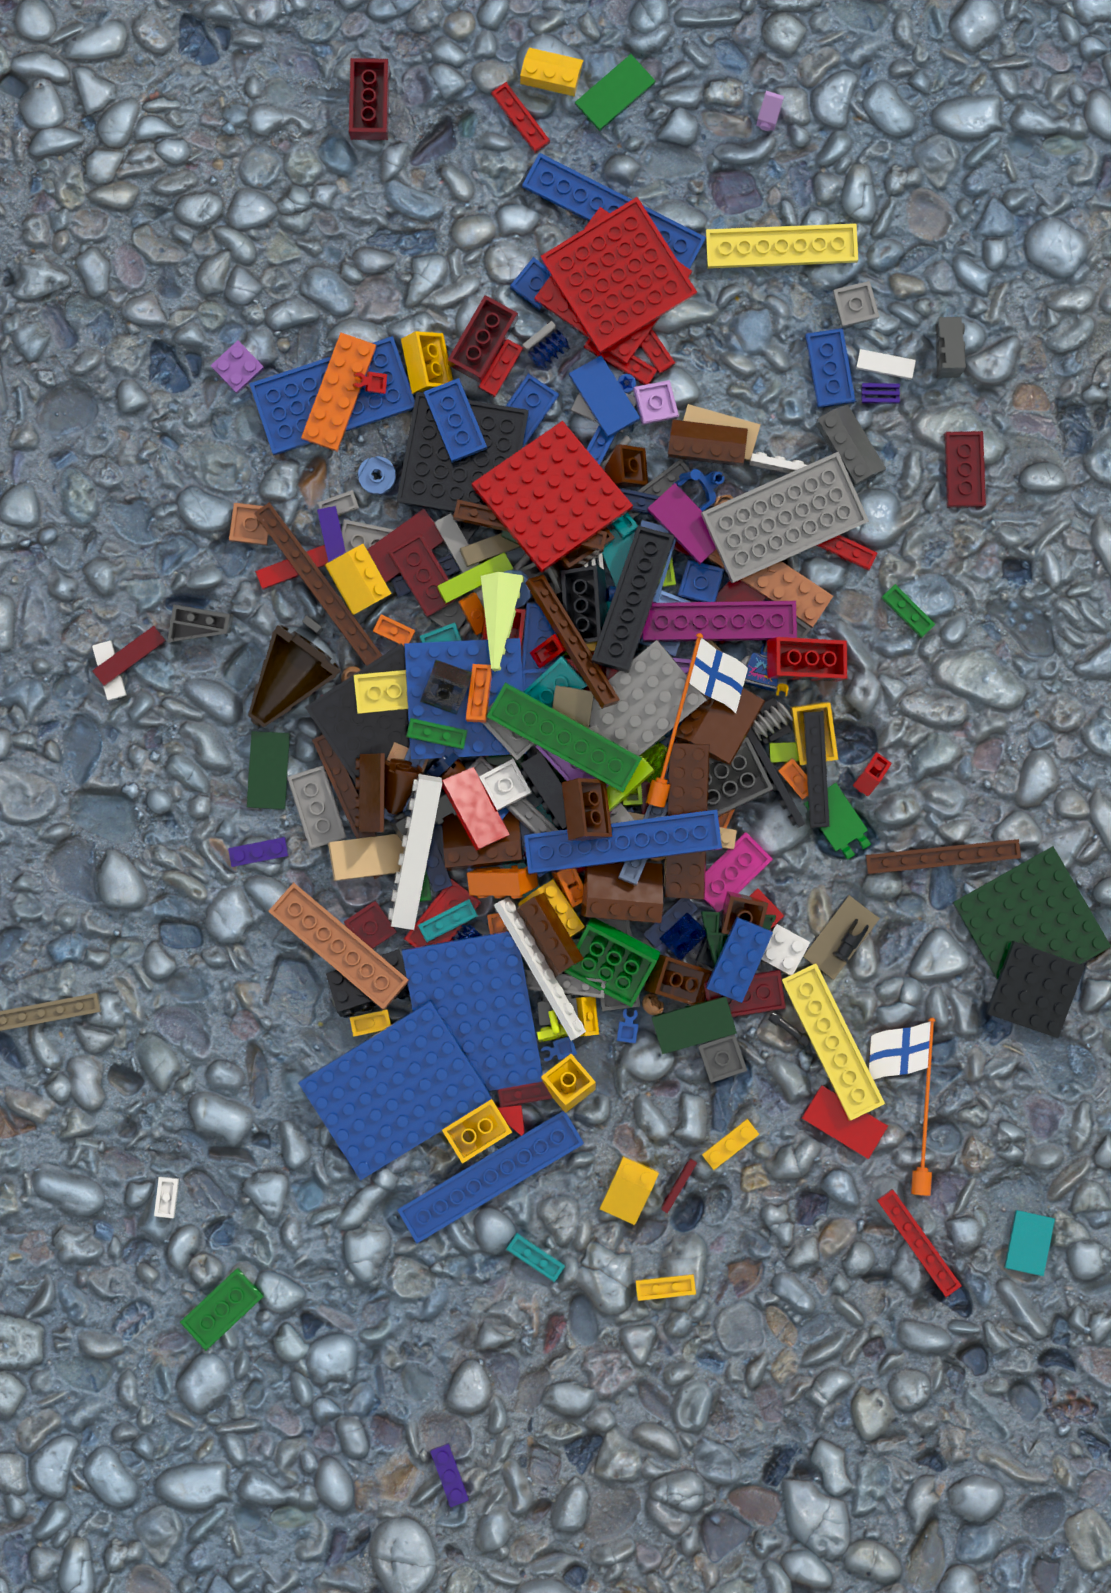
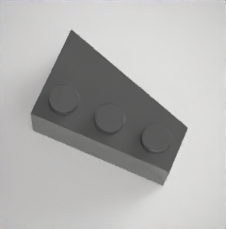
[936,317,966,378]
[167,604,234,642]
[390,791,456,841]

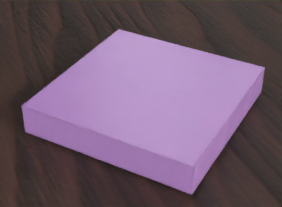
[633,380,679,425]

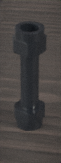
[768,1010,810,1047]

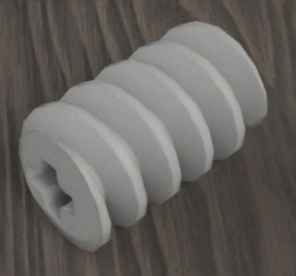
[751,702,793,741]

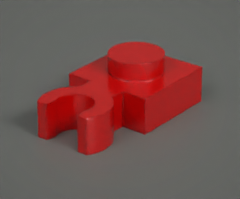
[353,372,387,394]

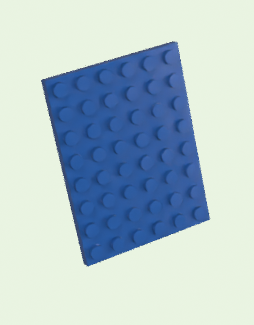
[402,931,543,1091]
[298,1000,493,1181]

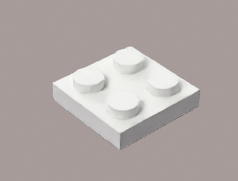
[479,759,532,811]
[761,924,810,975]

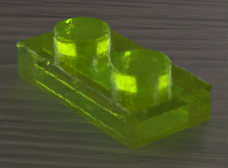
[646,742,670,784]

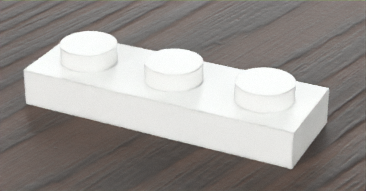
[749,452,807,473]

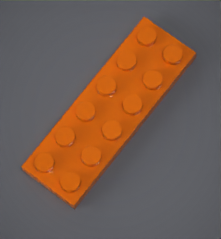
[301,332,377,452]

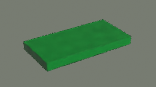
[575,54,656,131]
[180,1268,264,1351]

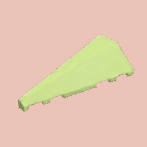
[481,572,524,672]

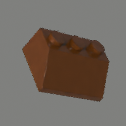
[562,778,612,841]

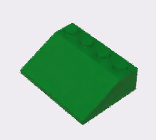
[565,917,660,1007]

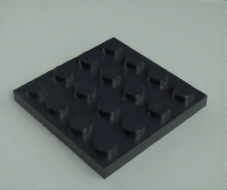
[986,940,1085,1038]

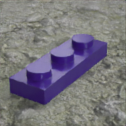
[228,837,289,867]
[430,1443,469,1507]

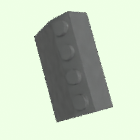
[708,737,773,817]

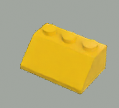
[520,48,583,97]
[401,331,453,394]
[325,544,391,615]
[517,879,585,938]

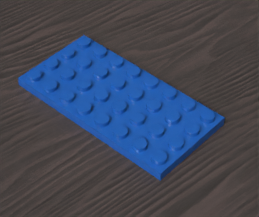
[249,336,415,456]

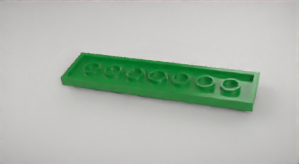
[486,682,642,792]

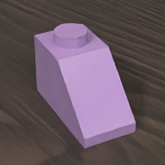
[756,91,784,131]

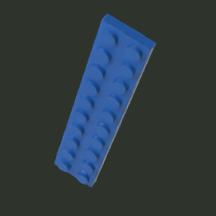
[522,153,706,269]
[524,810,722,874]
[397,1111,584,1244]

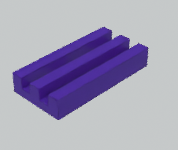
[861,383,900,404]

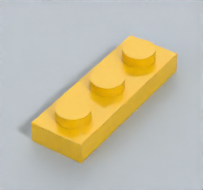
[701,1119,759,1170]
[635,1274,696,1301]

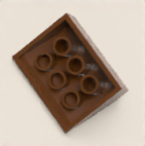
[675,688,765,765]
[355,753,385,832]
[442,807,524,871]
[581,862,663,923]

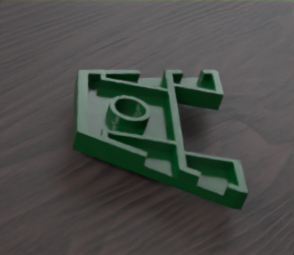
[701,911,776,967]

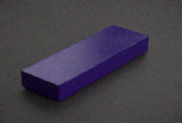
[317,506,346,563]

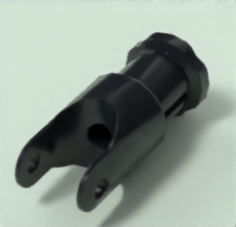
[833,919,869,963]

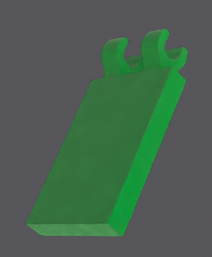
[804,783,871,860]

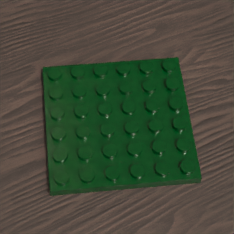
[952,846,1111,981]

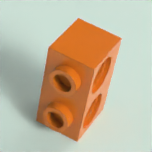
[551,868,584,907]

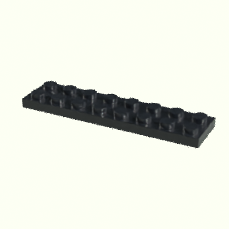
[592,526,675,673]

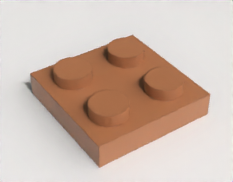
[229,503,269,546]

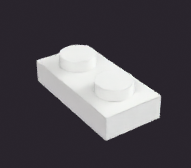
[154,1177,179,1218]

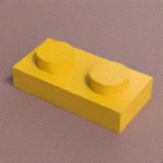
[576,997,599,1037]
[350,1009,391,1037]

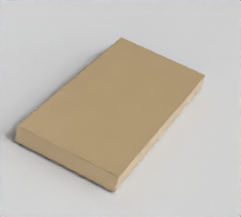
[683,404,761,462]
[328,834,404,881]

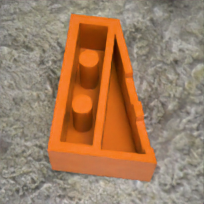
[467,865,538,899]

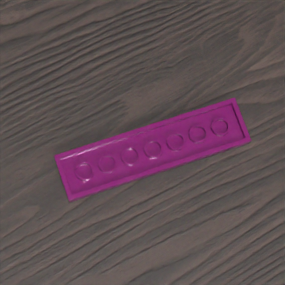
[643,601,797,642]

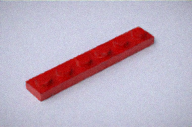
[877,1189,961,1297]

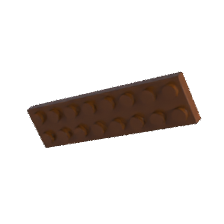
[665,743,710,899]

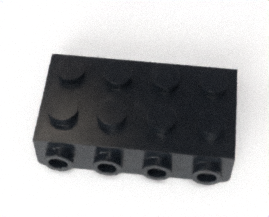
[326,949,410,1018]

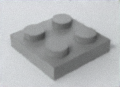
[833,281,879,328]

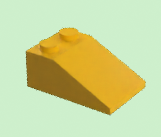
[790,702,838,765]
[442,1099,512,1163]
[599,1156,659,1225]

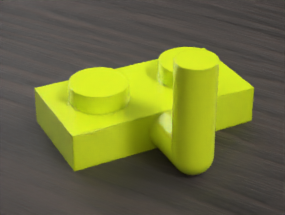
[537,1010,568,1043]

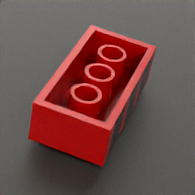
[767,637,847,682]

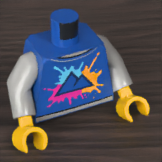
[740,644,789,696]

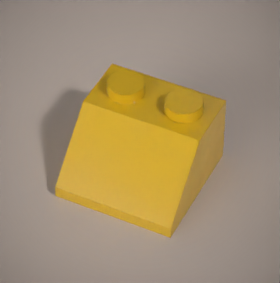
[541,1054,596,1113]

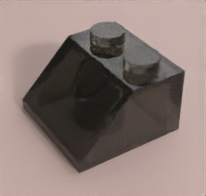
[420,660,472,715]

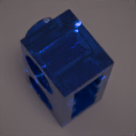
[659,912,706,960]

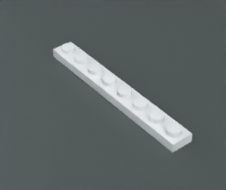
[494,897,586,1041]

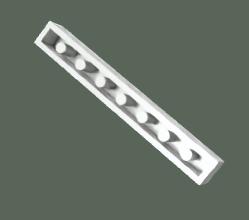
[388,774,442,930]

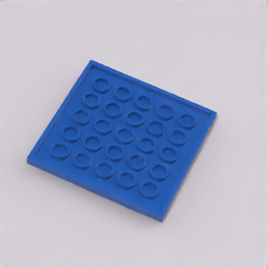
[404,638,527,760]

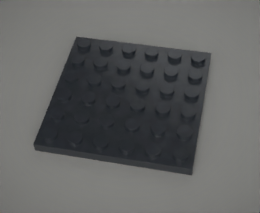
[397,392,529,512]
[305,644,435,782]

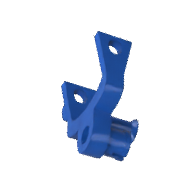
[672,469,725,512]

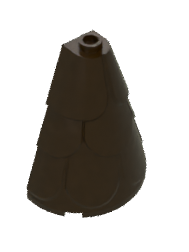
[248,625,341,727]

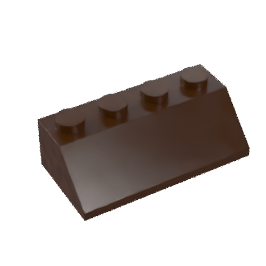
[668,419,748,467]
[516,893,584,978]

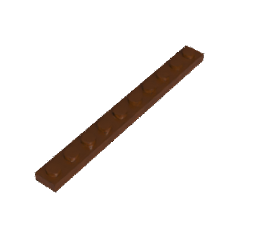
[254,502,382,666]

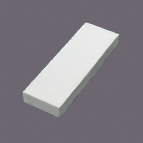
[856,349,916,380]
[92,641,127,701]

